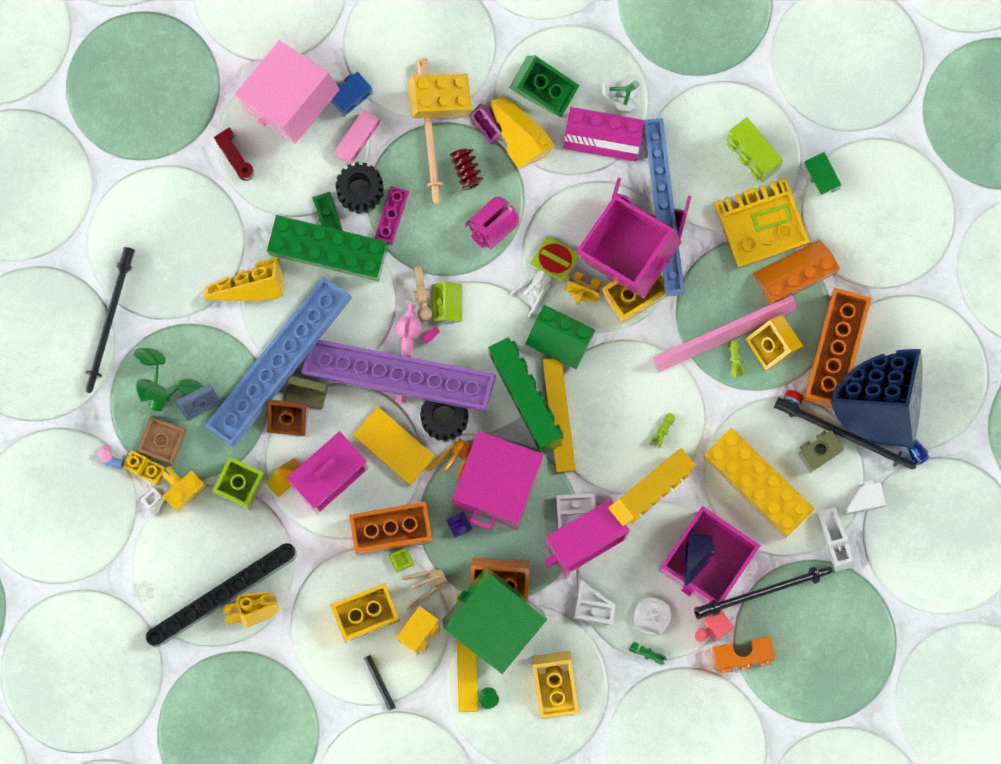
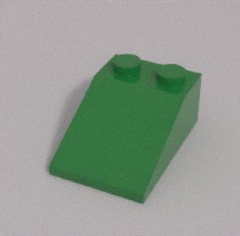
[509,55,580,117]

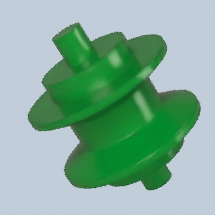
[478,687,499,709]

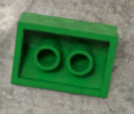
[525,305,595,369]

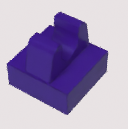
[446,512,472,538]

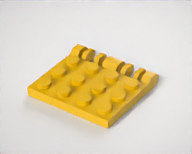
[713,177,810,268]

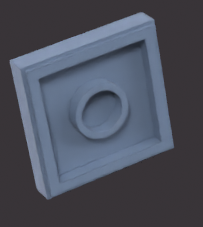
[176,384,221,421]

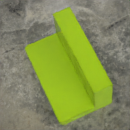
[432,281,462,322]

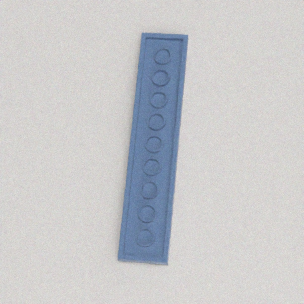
[205,277,353,448]

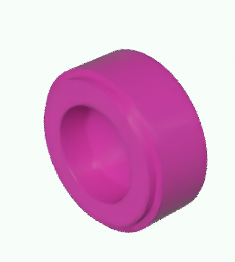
[421,326,440,344]

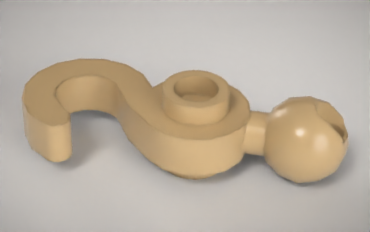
[413,265,432,321]

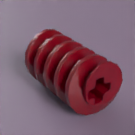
[450,148,484,191]

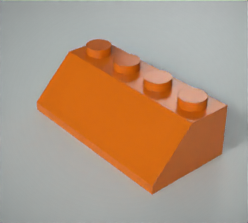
[753,240,840,305]

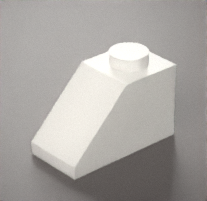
[845,480,886,515]

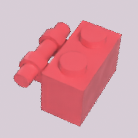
[694,610,734,642]

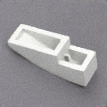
[817,507,854,572]

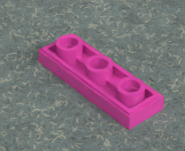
[375,186,409,246]

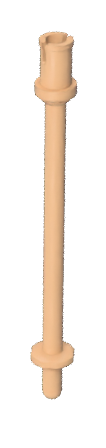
[415,58,443,204]

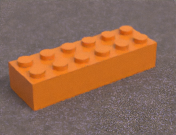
[803,288,871,409]

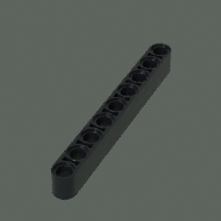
[146,543,297,647]

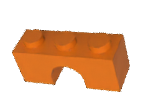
[712,636,775,674]

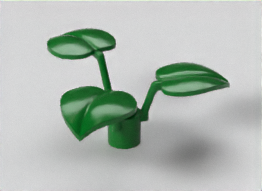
[134,348,204,411]

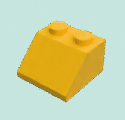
[745,314,803,370]

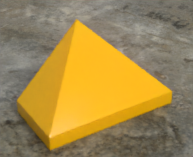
[266,458,301,498]

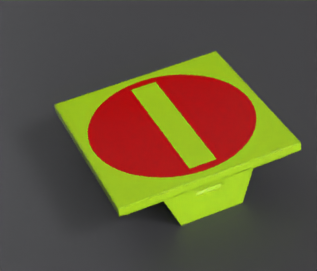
[530,236,579,282]

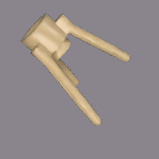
[402,568,447,609]

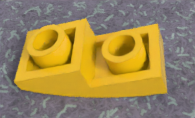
[122,450,167,486]

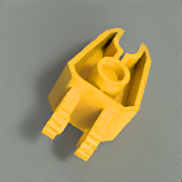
[223,592,279,627]

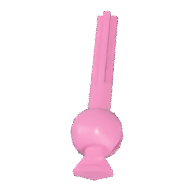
[395,304,422,404]

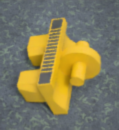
[565,272,602,305]

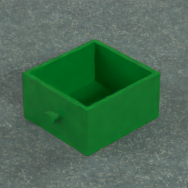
[442,566,547,674]

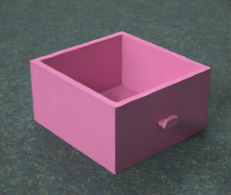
[234,40,340,144]

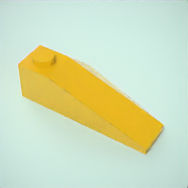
[490,95,555,169]
[204,257,285,301]

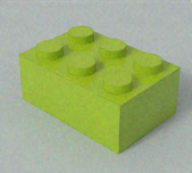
[726,117,783,183]

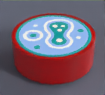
[783,390,804,405]

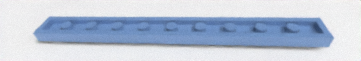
[644,118,685,297]

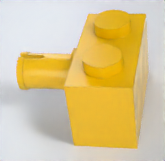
[161,466,207,513]

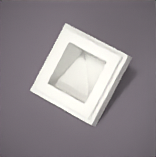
[140,487,165,516]

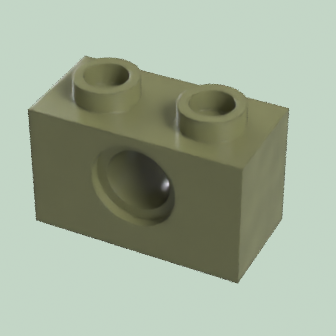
[798,430,844,473]

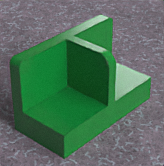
[804,152,841,195]

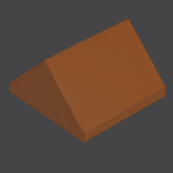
[267,399,309,436]

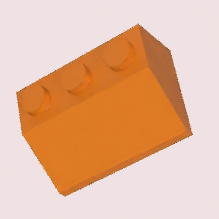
[470,558,530,598]

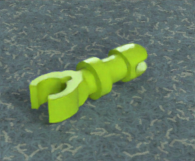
[728,340,745,377]
[650,413,675,449]

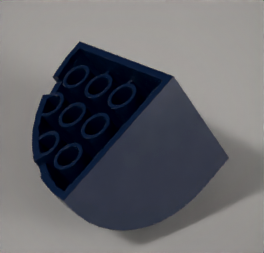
[831,349,922,448]

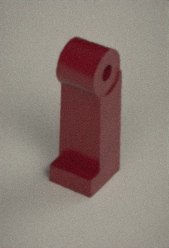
[214,127,254,181]

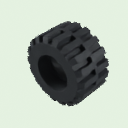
[335,162,384,214]
[420,400,469,442]

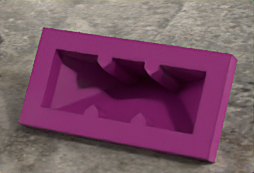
[469,103,502,145]

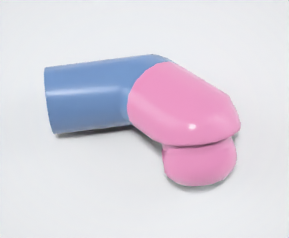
[99,445,124,469]

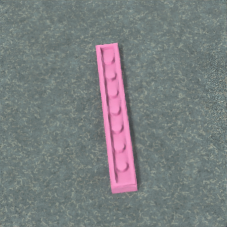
[653,295,796,373]

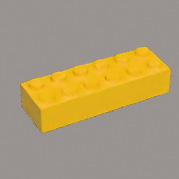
[703,427,815,539]

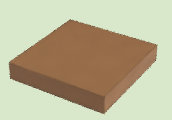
[136,416,187,465]

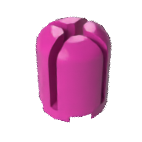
[465,196,519,251]

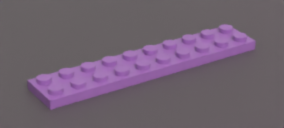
[301,340,496,412]

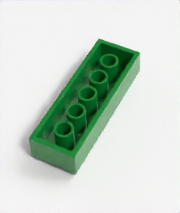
[267,215,388,282]
[488,337,564,454]

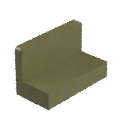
[285,376,328,409]

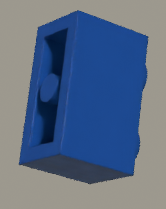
[331,71,373,117]

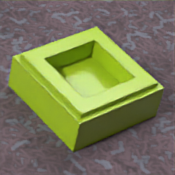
[389,547,414,573]

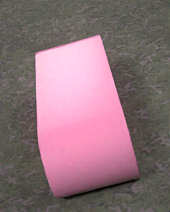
[334,109,381,164]

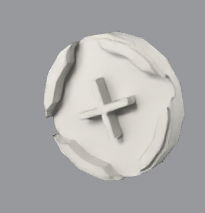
[633,597,672,636]

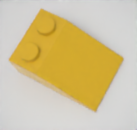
[532,651,579,719]

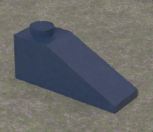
[684,533,715,585]

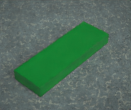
[312,192,343,231]

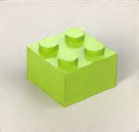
[212,457,266,510]

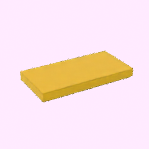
[353,407,436,486]

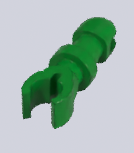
[629,642,667,665]

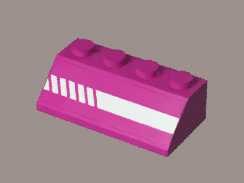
[563,107,645,162]

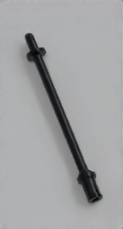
[85,247,135,393]
[773,397,916,470]
[694,566,832,620]

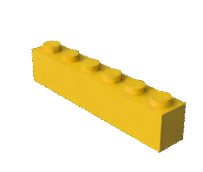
[608,448,696,526]

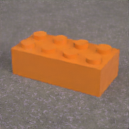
[349,502,433,555]

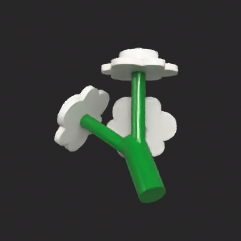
[603,76,641,112]

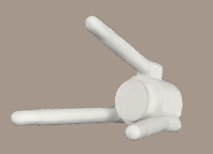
[509,270,552,318]

